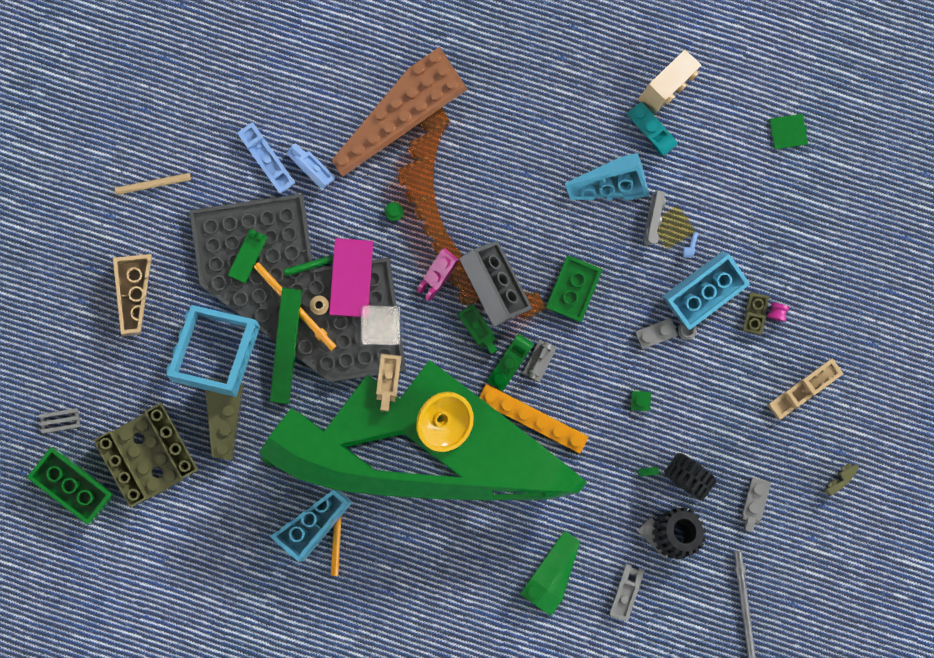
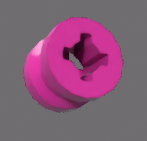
[767,302,790,322]

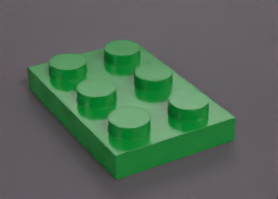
[546,255,603,323]

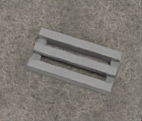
[39,408,81,434]

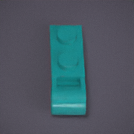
[627,101,678,157]

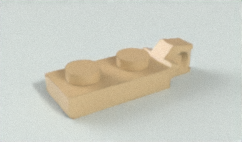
[376,354,401,412]

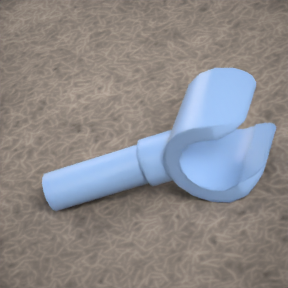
[683,232,698,258]

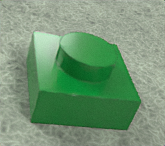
[630,391,651,412]

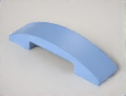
[237,122,295,194]

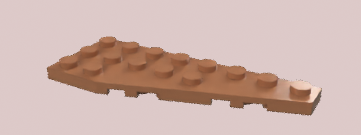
[332,47,468,176]

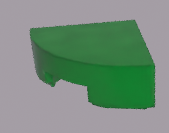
[637,467,659,477]

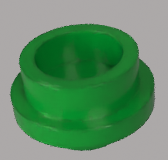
[385,202,404,221]

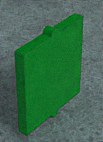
[770,114,808,150]

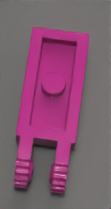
[416,248,459,301]

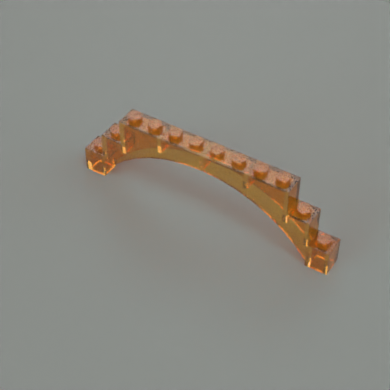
[396,107,546,320]

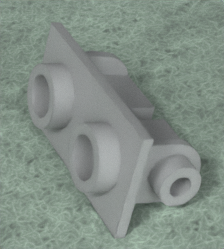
[523,339,556,382]

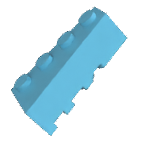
[270,490,353,562]

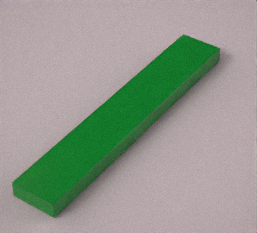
[270,287,302,404]

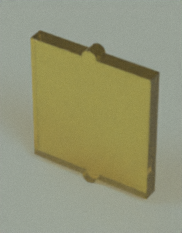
[657,205,695,249]

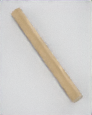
[115,173,191,195]

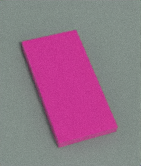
[329,238,373,318]

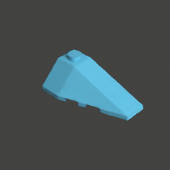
[565,153,649,200]

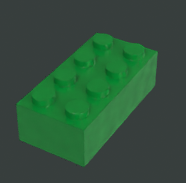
[27,447,115,525]

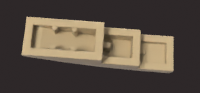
[767,358,844,421]

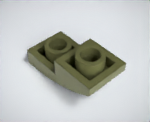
[743,292,769,335]
[824,463,859,496]

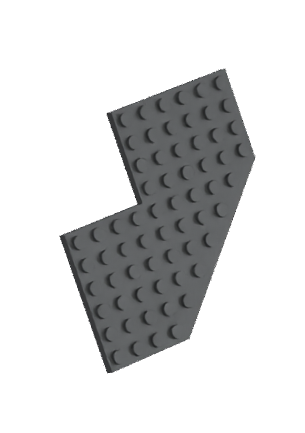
[189,193,406,382]

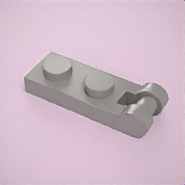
[643,190,666,246]
[609,563,645,621]

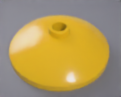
[416,392,474,452]

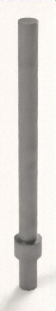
[734,550,756,658]

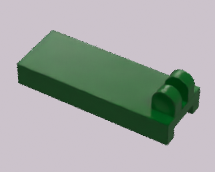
[228,229,268,284]

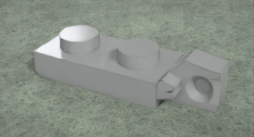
[742,477,771,532]

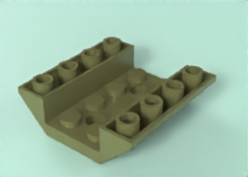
[93,402,198,508]

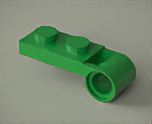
[487,333,534,392]

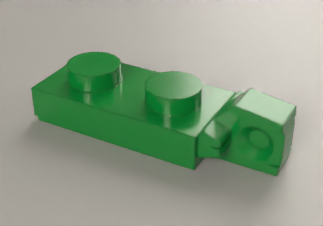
[457,304,498,355]

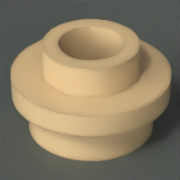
[310,296,329,315]

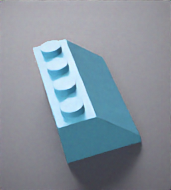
[662,251,750,330]

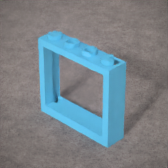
[166,305,260,397]

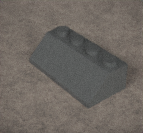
[459,241,533,327]

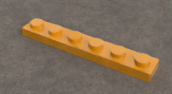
[479,384,589,454]

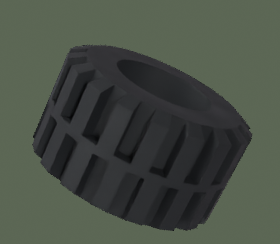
[664,453,717,500]
[652,508,706,560]

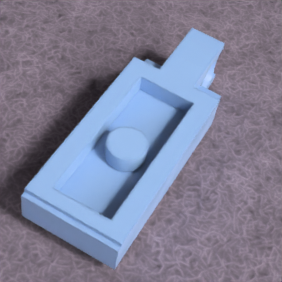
[287,143,335,189]

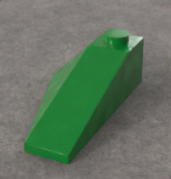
[520,530,580,616]

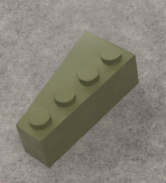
[204,378,245,460]

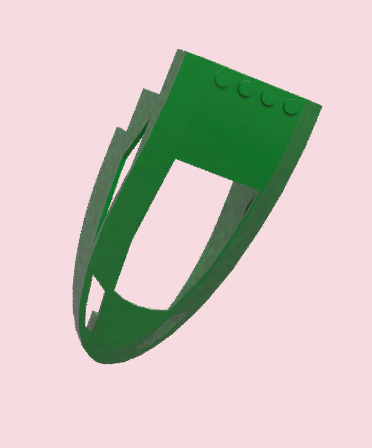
[259,360,587,500]

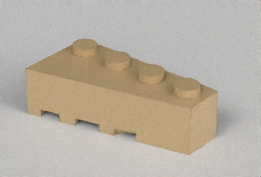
[113,254,152,336]

